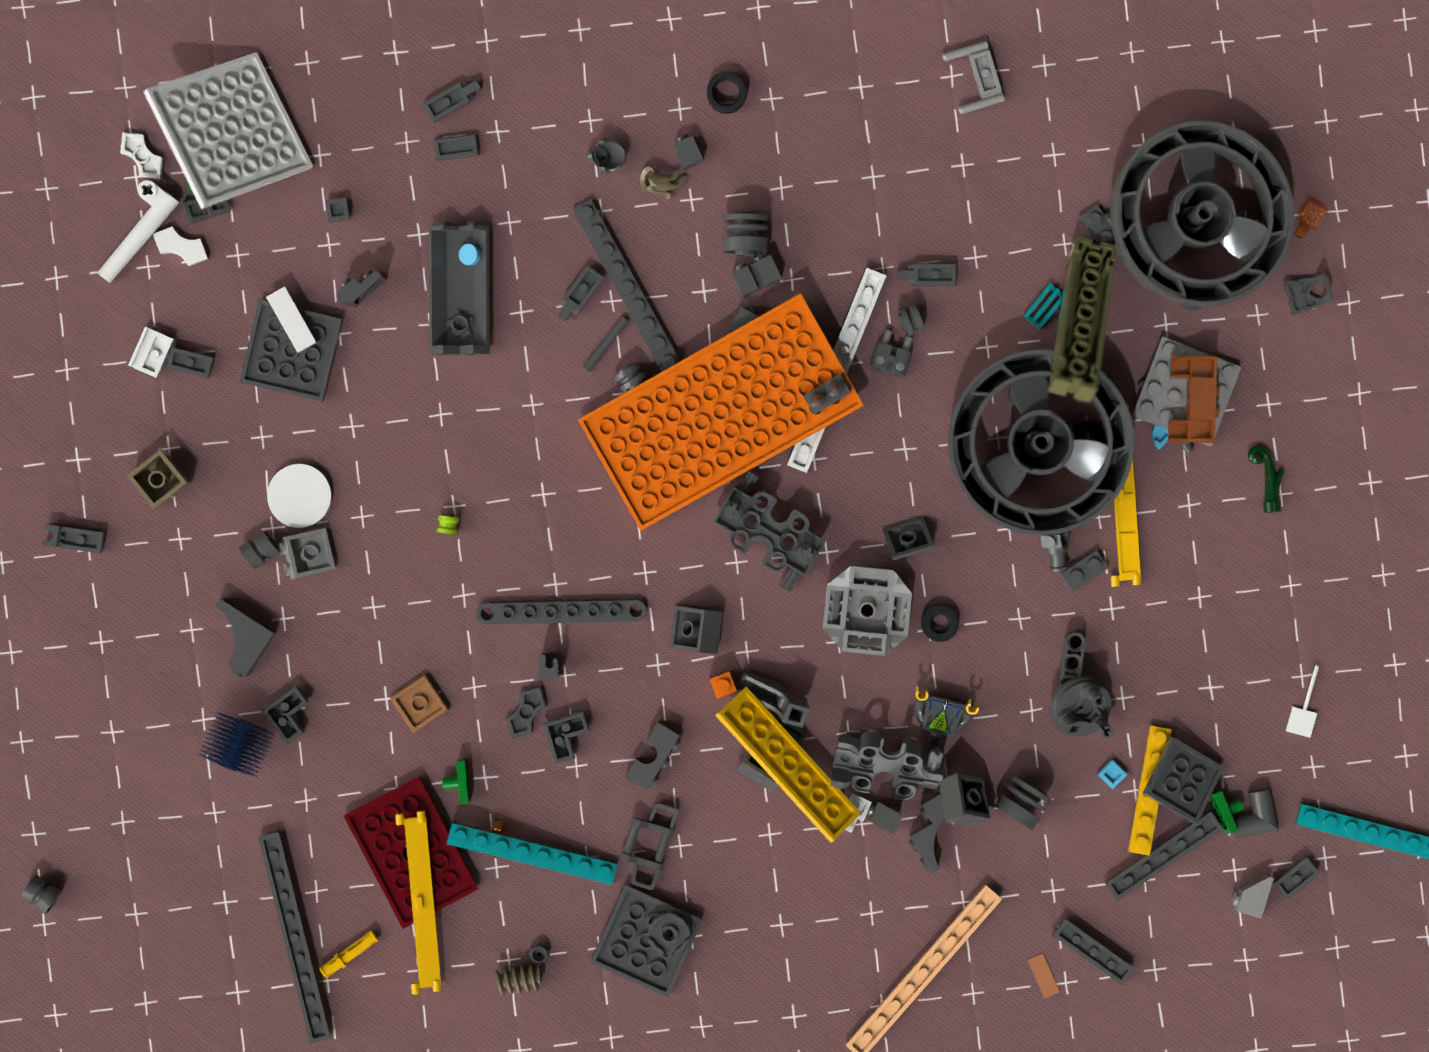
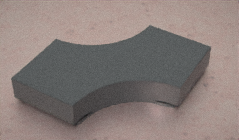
[506,686,547,739]

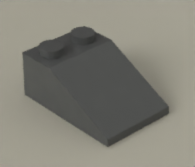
[736,711,807,792]

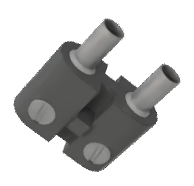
[869,330,913,378]

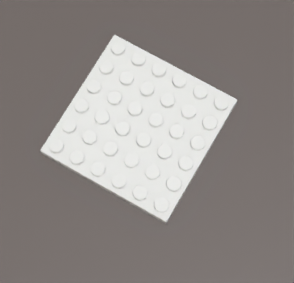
[144,52,313,209]

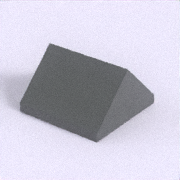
[882,516,934,561]

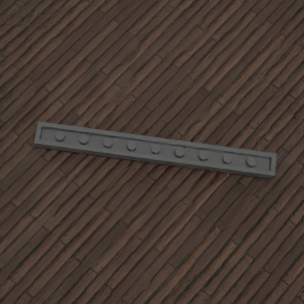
[572,199,680,372]
[258,831,332,1044]

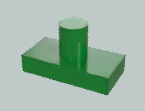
[442,759,470,804]
[1210,790,1244,834]

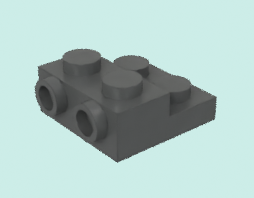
[336,270,386,308]

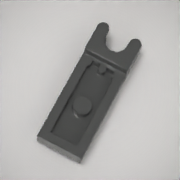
[42,524,105,554]

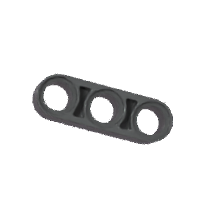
[1058,632,1086,687]

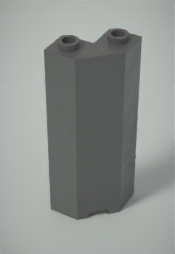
[429,221,490,355]

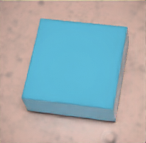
[1097,759,1128,789]

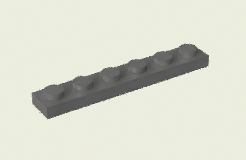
[1104,811,1223,901]

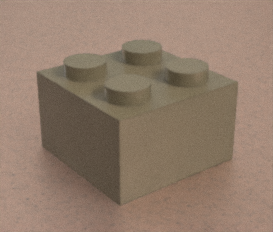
[127,449,191,510]

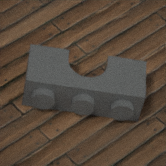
[625,721,681,790]

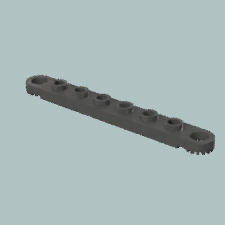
[476,600,647,625]

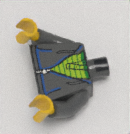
[914,686,980,746]

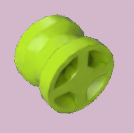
[437,515,459,535]

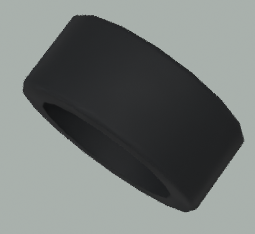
[707,72,747,114]

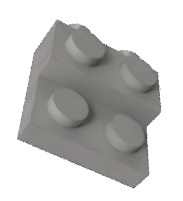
[279,528,335,580]

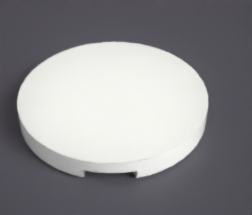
[267,464,332,528]

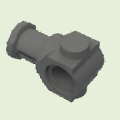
[1040,531,1070,572]

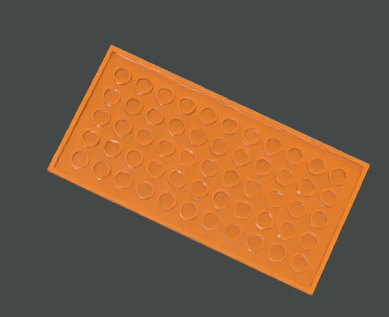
[578,293,864,531]

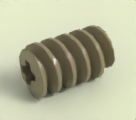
[496,964,541,995]

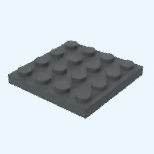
[240,299,343,402]
[590,884,703,998]

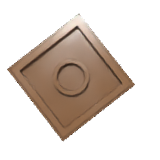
[390,674,449,733]

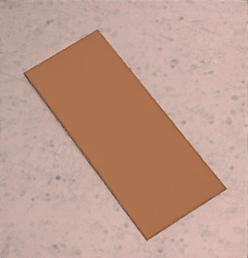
[1027,953,1060,999]

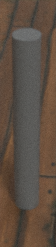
[583,317,629,372]

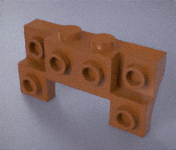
[1168,356,1220,443]

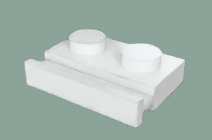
[128,327,175,378]

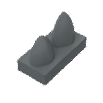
[803,374,851,414]

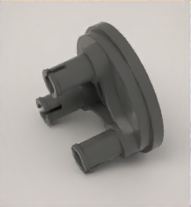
[1050,676,1114,738]

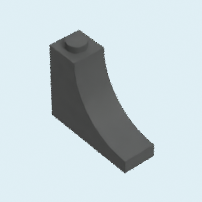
[215,598,277,677]

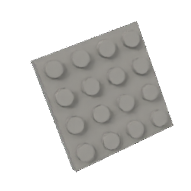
[1131,336,1241,446]

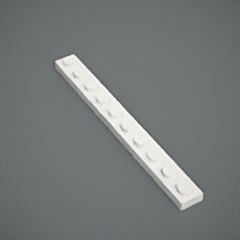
[787,268,886,473]

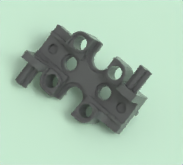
[713,471,826,592]
[830,732,945,800]

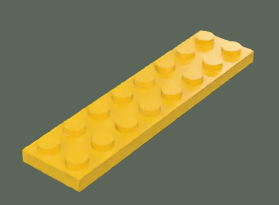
[715,687,861,842]

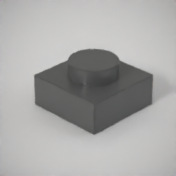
[325,198,350,223]

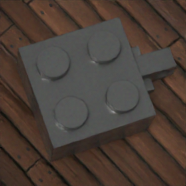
[939,773,996,827]

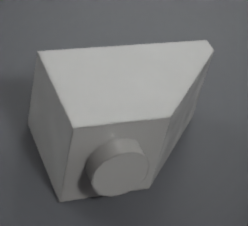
[1232,874,1274,919]

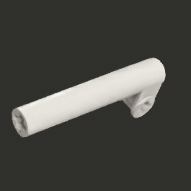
[97,180,180,283]

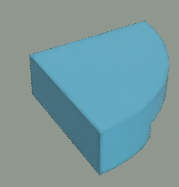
[1151,425,1168,450]

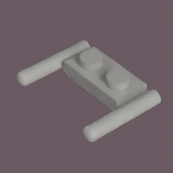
[942,40,1005,114]

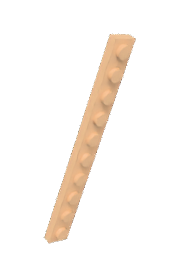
[845,884,1002,1052]

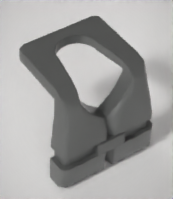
[1284,274,1333,315]

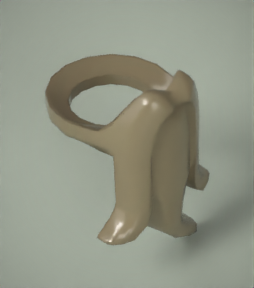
[640,166,687,199]

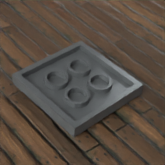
[1142,737,1224,824]

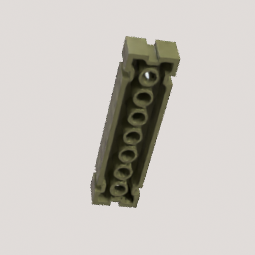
[1048,236,1116,402]

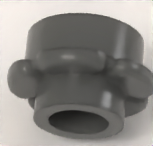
[529,943,550,965]

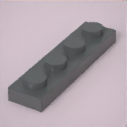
[1052,918,1135,986]

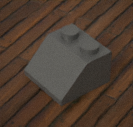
[670,605,723,654]

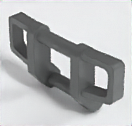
[619,802,678,890]

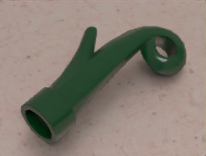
[1248,445,1284,513]

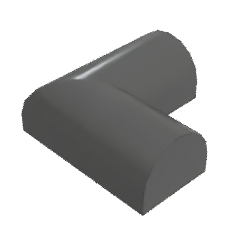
[262,685,309,745]
[543,711,590,764]
[1233,788,1279,839]

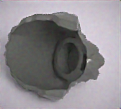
[586,138,626,174]

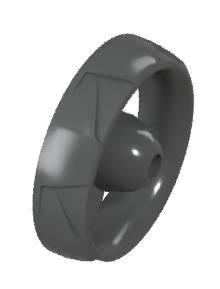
[1109,121,1294,307]
[948,350,1134,535]

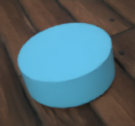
[459,244,481,266]

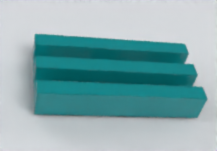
[1023,283,1063,330]

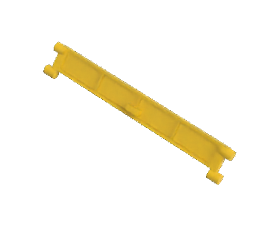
[1111,404,1141,587]
[395,811,441,995]

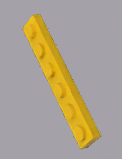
[1127,726,1172,856]

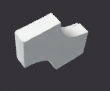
[120,132,164,179]
[153,226,209,267]

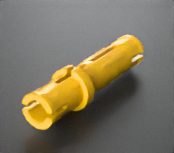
[319,930,379,979]

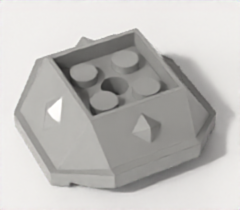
[822,566,912,656]

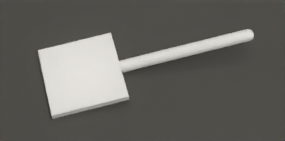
[1285,665,1319,737]

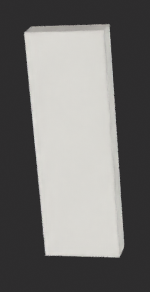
[266,286,317,353]

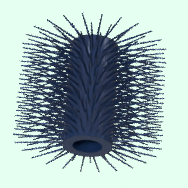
[199,712,274,777]

